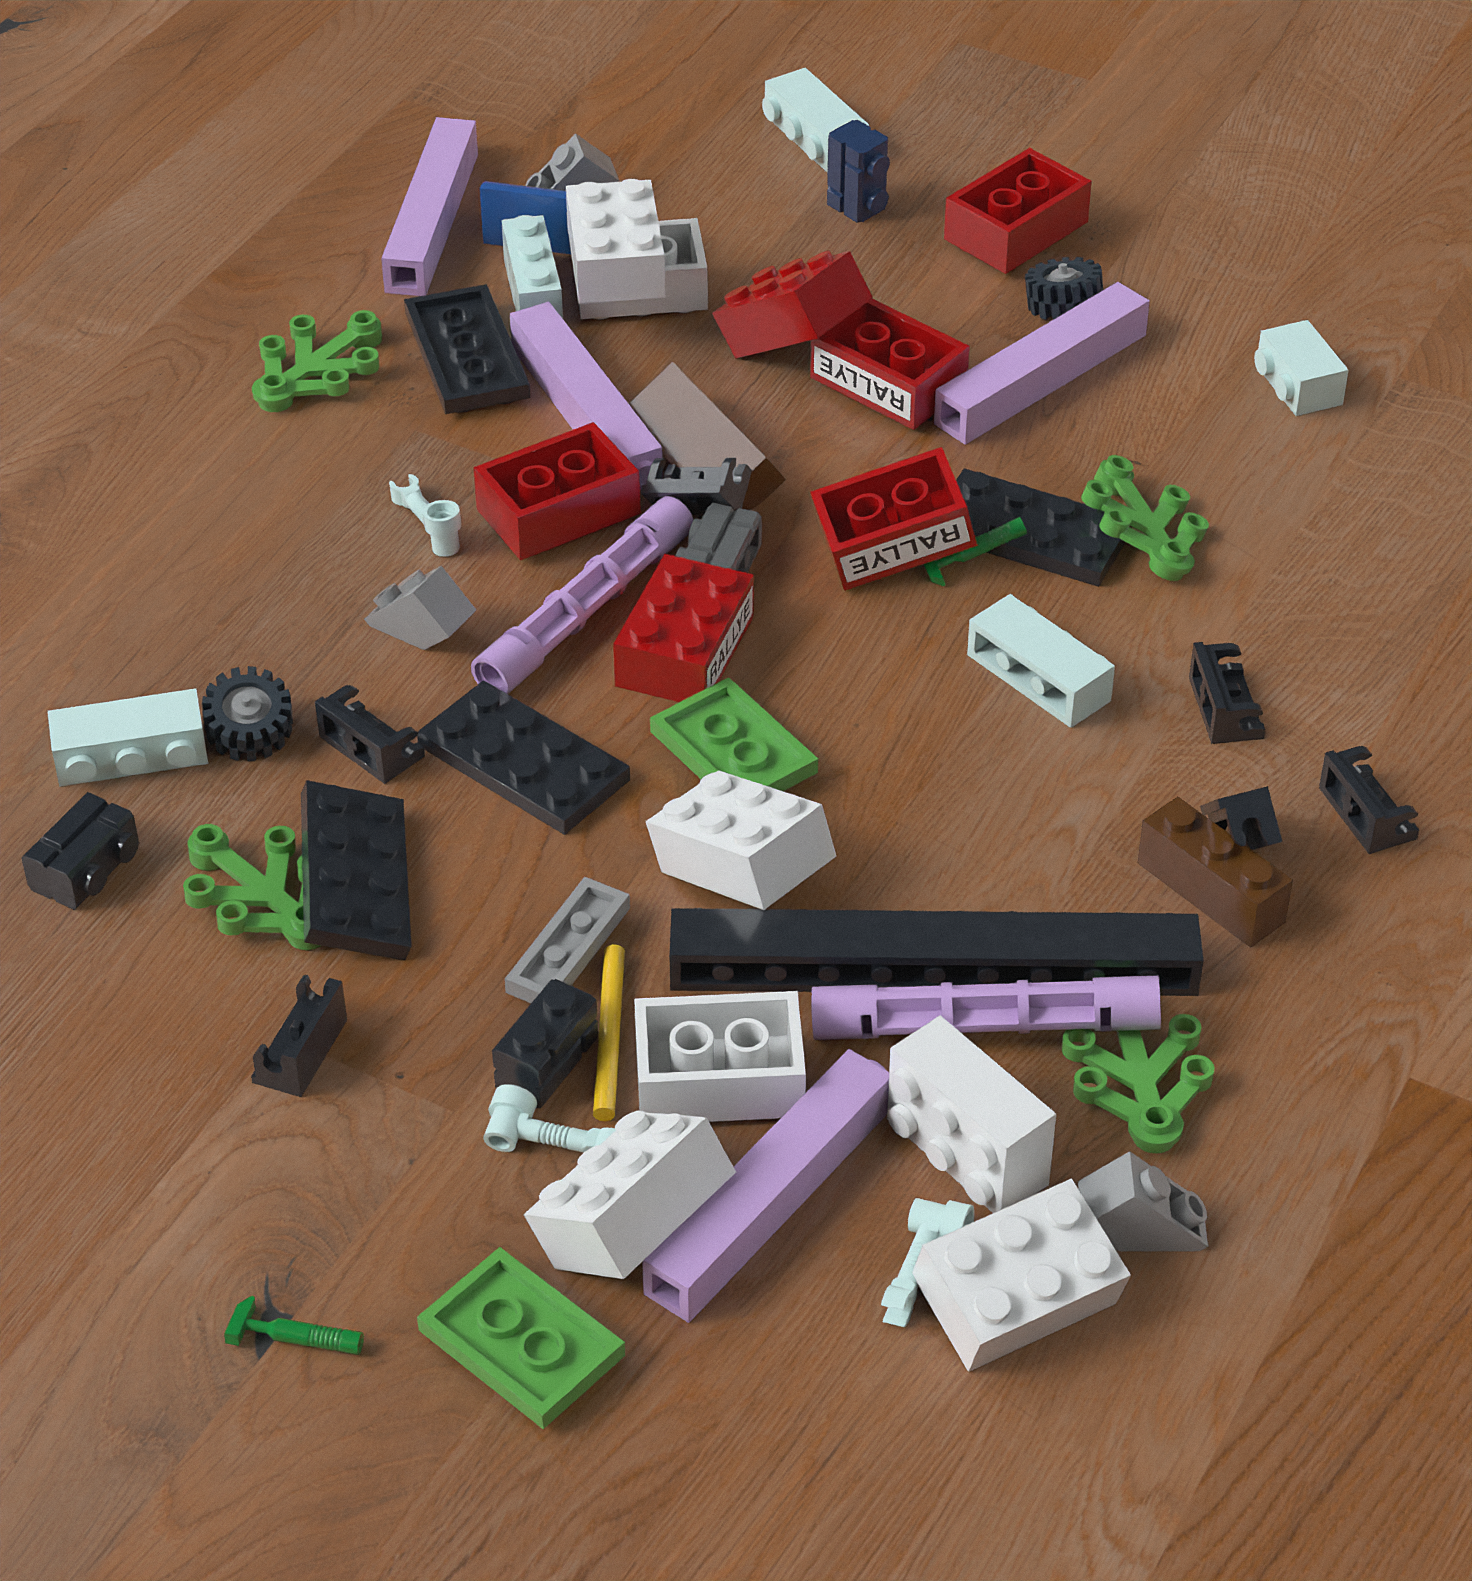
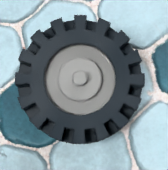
[1025,257,1104,320]
[202,666,293,762]

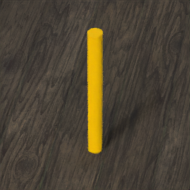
[593,945,625,1121]

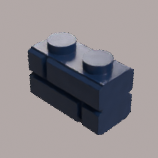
[827,120,890,223]

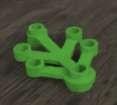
[252,310,382,412]
[1081,455,1209,581]
[183,824,321,950]
[1062,1014,1214,1153]

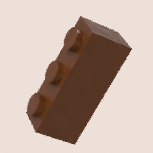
[1137,797,1293,948]

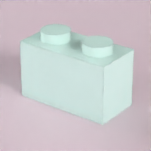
[1254,320,1349,416]

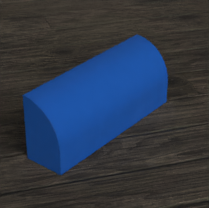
[480,181,572,255]

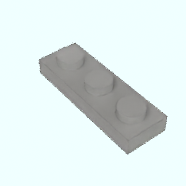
[505,877,630,1003]

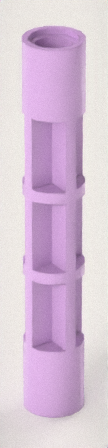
[471,496,693,694]
[812,976,1161,1040]

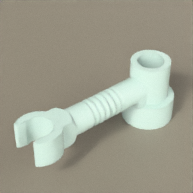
[389,474,461,556]
[483,1085,616,1153]
[881,1198,974,1327]

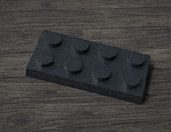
[404,284,531,414]
[956,468,1132,587]
[417,680,630,835]
[301,780,412,961]

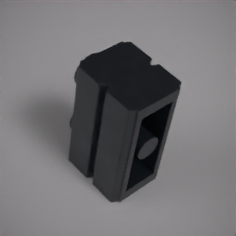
[21,792,139,910]
[492,979,598,1109]

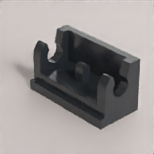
[640,457,752,515]
[1189,642,1266,744]
[315,685,425,784]
[1319,746,1419,854]
[1200,786,1283,850]
[251,975,347,1097]

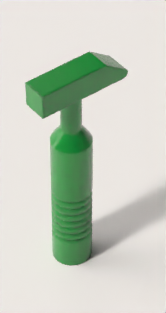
[923,517,1027,586]
[224,1296,364,1355]

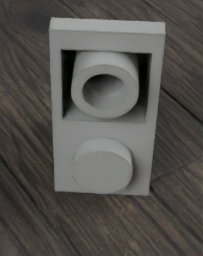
[525,133,619,191]
[364,566,476,650]
[1078,1151,1208,1251]

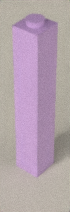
[381,117,478,296]
[934,282,1149,445]
[510,302,663,490]
[643,1049,889,1323]

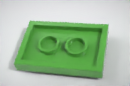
[650,677,818,791]
[417,1247,625,1429]

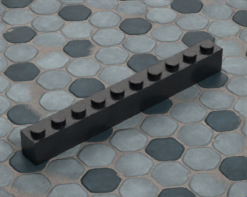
[669,908,1204,996]

